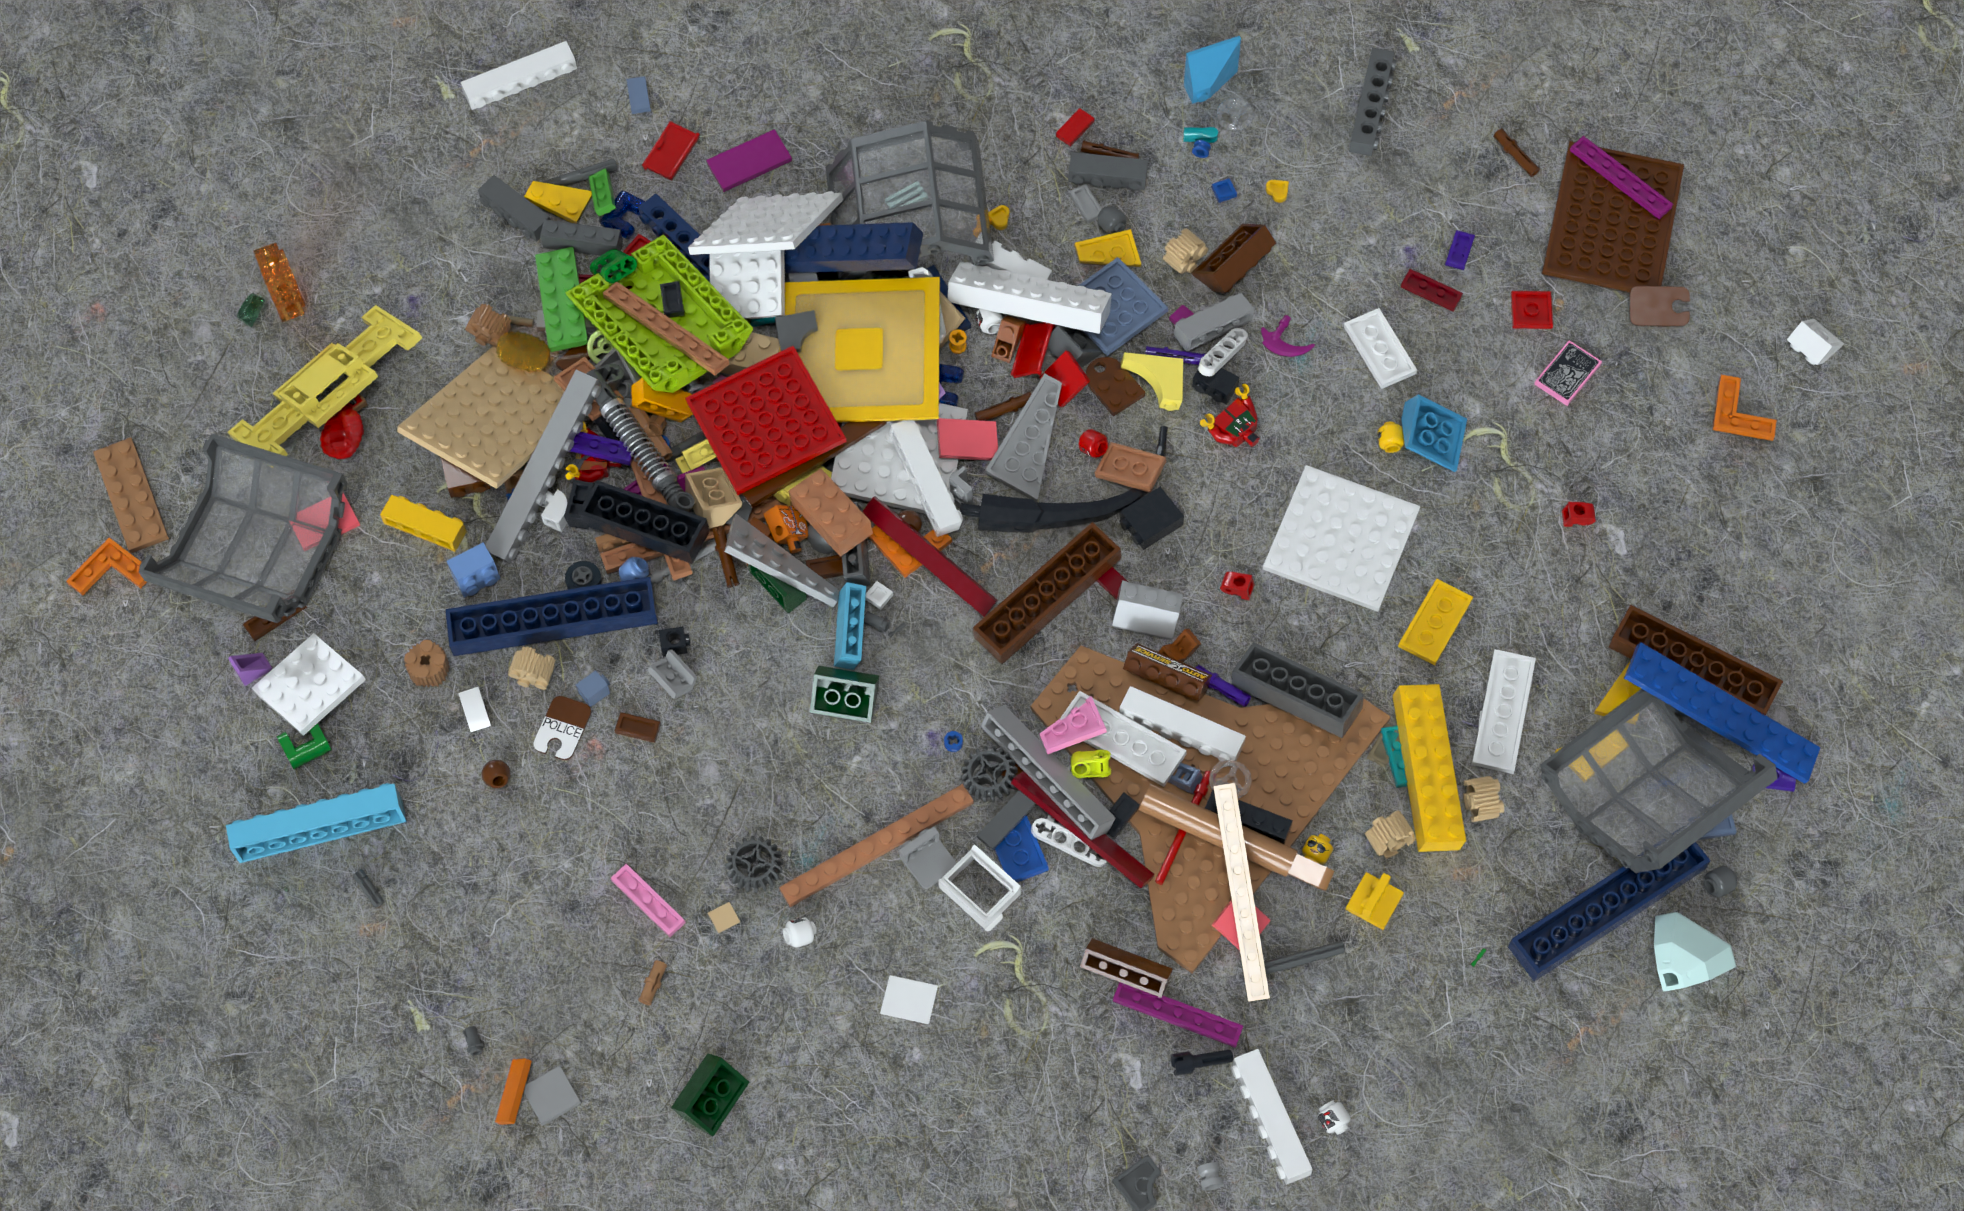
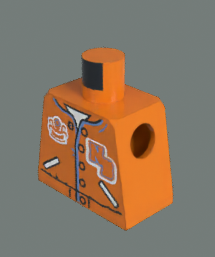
[763,505,808,554]

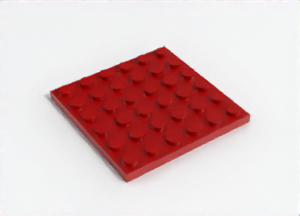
[685,346,847,496]

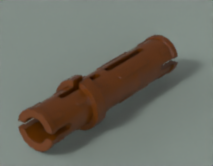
[1493,128,1540,177]
[1081,140,1139,159]
[974,392,1032,421]
[712,526,740,588]

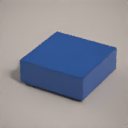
[1211,178,1237,203]

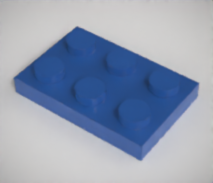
[994,815,1049,882]

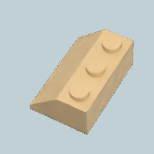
[685,467,742,528]

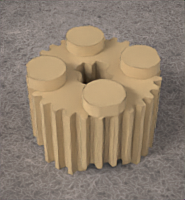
[1163,228,1208,274]
[508,646,556,690]
[1463,776,1504,822]
[1365,810,1416,859]

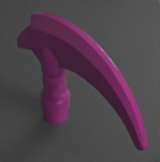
[1261,315,1315,357]

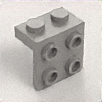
[899,827,957,890]

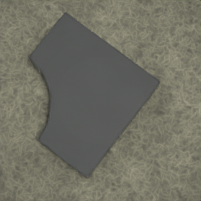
[775,310,818,352]
[1112,1155,1161,1211]

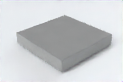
[524,1065,581,1126]

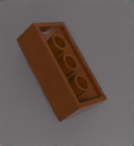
[1191,223,1276,293]

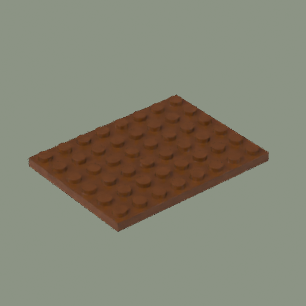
[1542,141,1684,292]

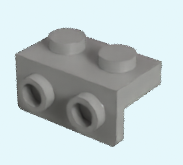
[950,466,973,508]
[648,649,697,699]

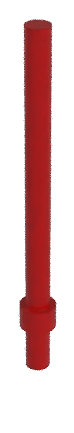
[1155,771,1213,885]

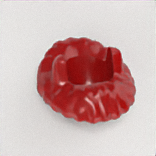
[320,409,364,459]

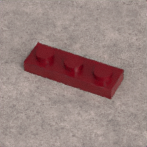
[1401,269,1463,312]

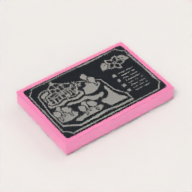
[1534,340,1602,406]

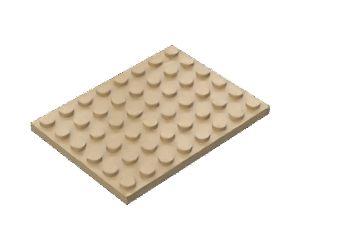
[397,346,565,489]

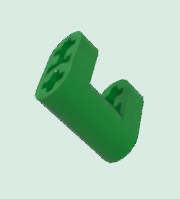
[590,249,637,283]
[276,723,332,769]

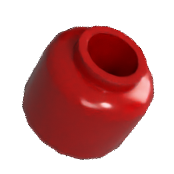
[1078,429,1108,458]

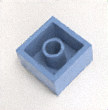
[446,543,500,597]

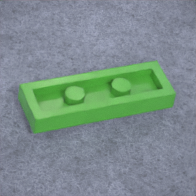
[589,168,616,217]

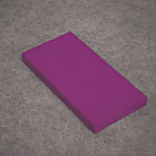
[706,129,792,192]

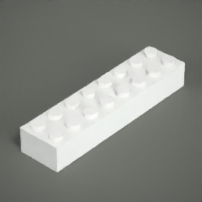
[948,262,1112,334]

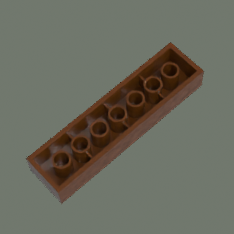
[972,522,1121,664]
[1608,605,1783,716]

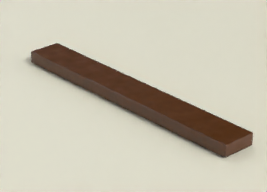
[742,421,887,508]

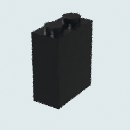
[1119,486,1184,550]

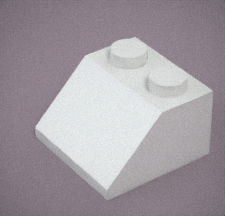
[1787,319,1844,365]

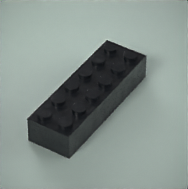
[579,480,710,564]

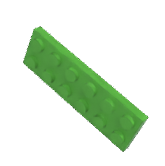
[535,247,588,352]

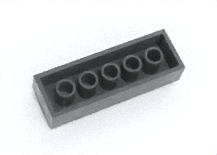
[1232,642,1364,738]

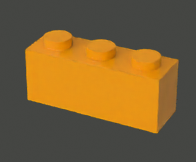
[631,378,693,423]

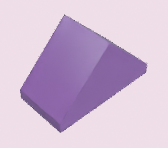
[228,653,272,686]

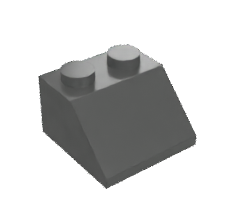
[1048,325,1103,368]

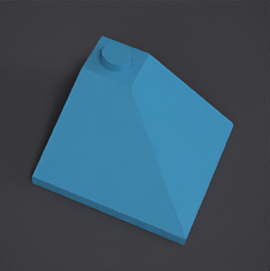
[1184,36,1241,104]
[1401,394,1467,472]

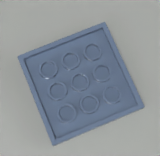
[1078,257,1168,356]

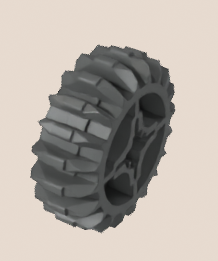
[961,746,1018,802]
[725,835,783,893]

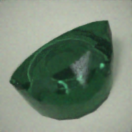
[237,293,265,328]

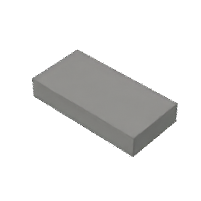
[1069,184,1102,224]

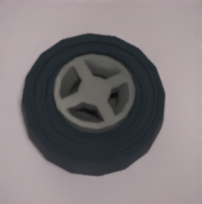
[565,561,602,590]

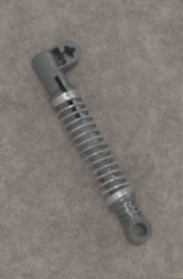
[586,363,695,512]

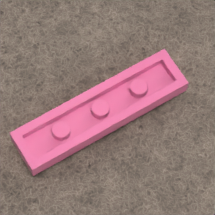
[611,864,685,937]

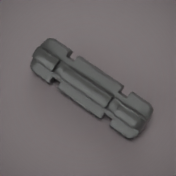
[353,870,384,907]

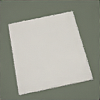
[880,975,938,1024]

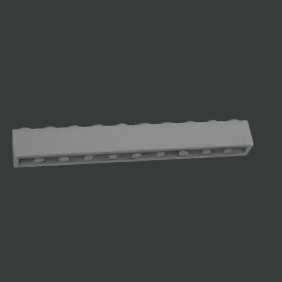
[485,369,602,564]

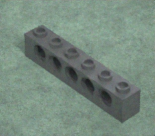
[1349,47,1397,156]

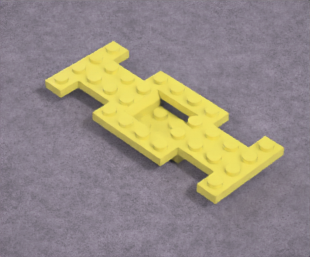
[228,305,422,467]

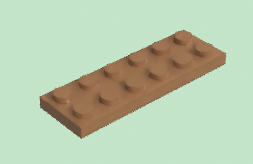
[93,437,169,554]

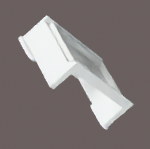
[938,844,1021,931]

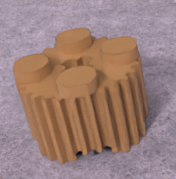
[465,304,512,347]
[404,640,450,687]

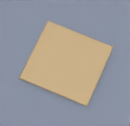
[708,902,740,933]

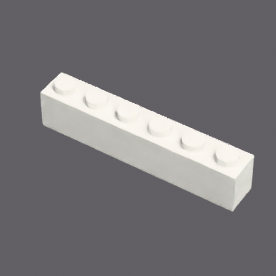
[461,41,577,110]
[888,420,963,537]
[1119,686,1246,765]
[1231,1049,1313,1185]

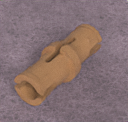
[638,960,667,1006]

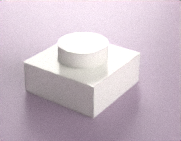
[865,581,893,610]

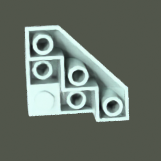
[1654,912,1736,992]

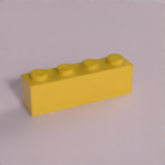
[380,495,467,552]

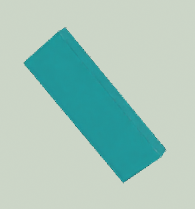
[1380,725,1407,788]

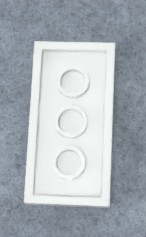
[1344,308,1417,389]

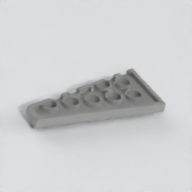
[985,373,1062,502]
[724,514,839,607]

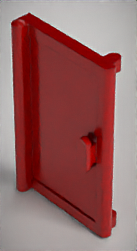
[642,121,700,181]
[1011,322,1055,378]

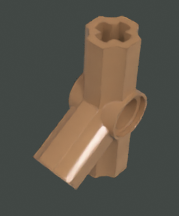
[630,407,673,462]

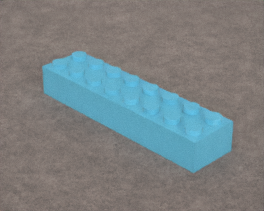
[226,783,407,863]

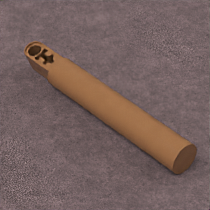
[1139,784,1335,891]

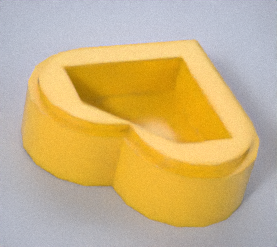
[1265,180,1289,203]
[988,205,1010,230]

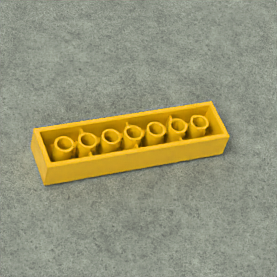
[1393,684,1466,852]

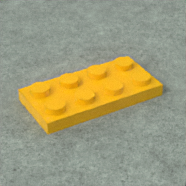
[1398,578,1473,665]

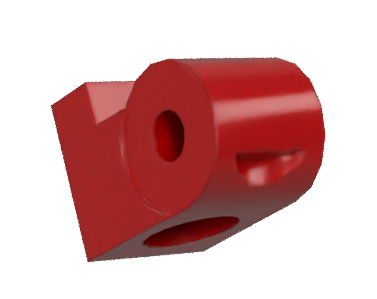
[1562,501,1596,527]
[1220,572,1255,600]

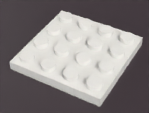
[710,250,785,319]
[252,633,366,736]

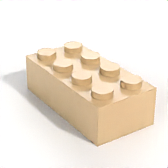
[720,333,780,375]

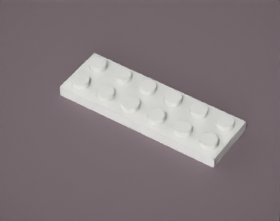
[1472,649,1536,774]
[1060,691,1187,787]

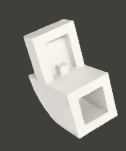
[540,489,568,532]

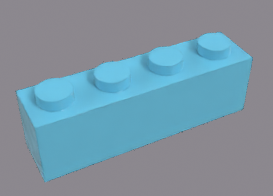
[834,582,866,670]

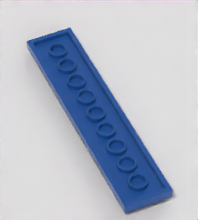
[1624,642,1821,784]

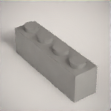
[1174,293,1254,352]

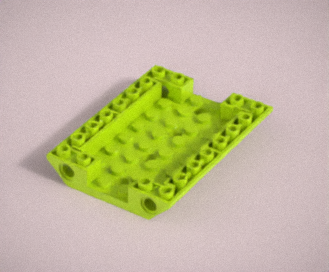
[565,234,753,393]

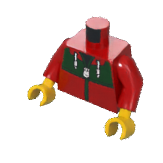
[1200,384,1260,447]

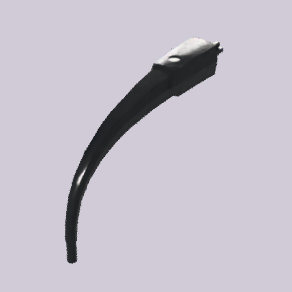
[960,426,1168,533]

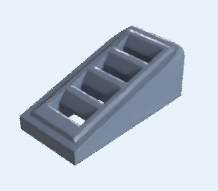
[1168,763,1203,794]

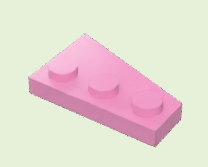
[1039,696,1107,755]

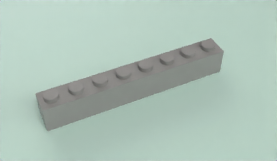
[981,705,1116,840]

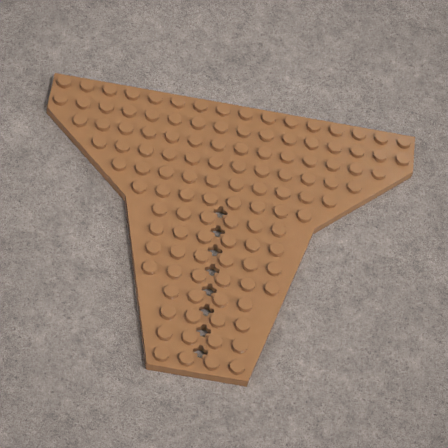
[1030,646,1391,974]

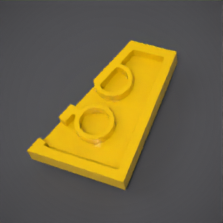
[524,181,592,224]
[1074,229,1142,267]

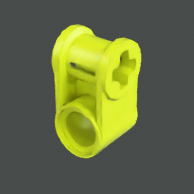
[1070,750,1111,778]

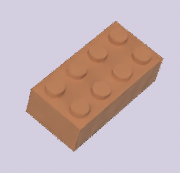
[788,468,873,557]

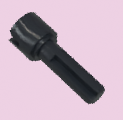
[1171,1050,1233,1076]

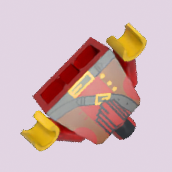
[565,422,622,483]

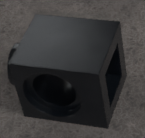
[659,626,690,657]

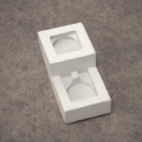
[458,687,491,732]

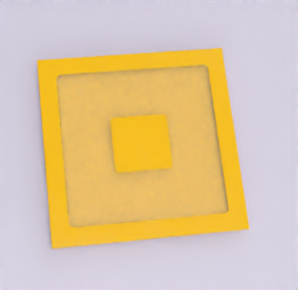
[779,277,940,422]

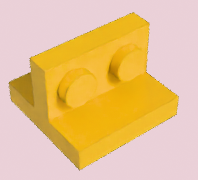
[1345,872,1404,930]

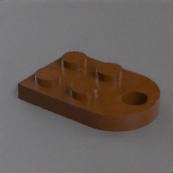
[1086,357,1145,416]

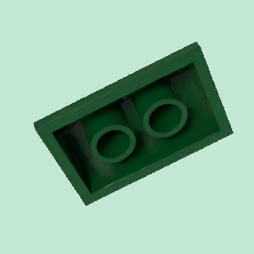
[748,564,807,614]
[810,666,880,723]
[671,1053,750,1137]

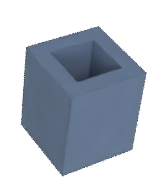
[576,670,610,707]

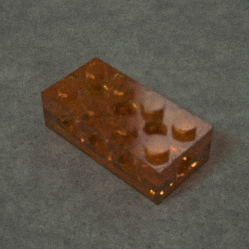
[253,243,306,322]

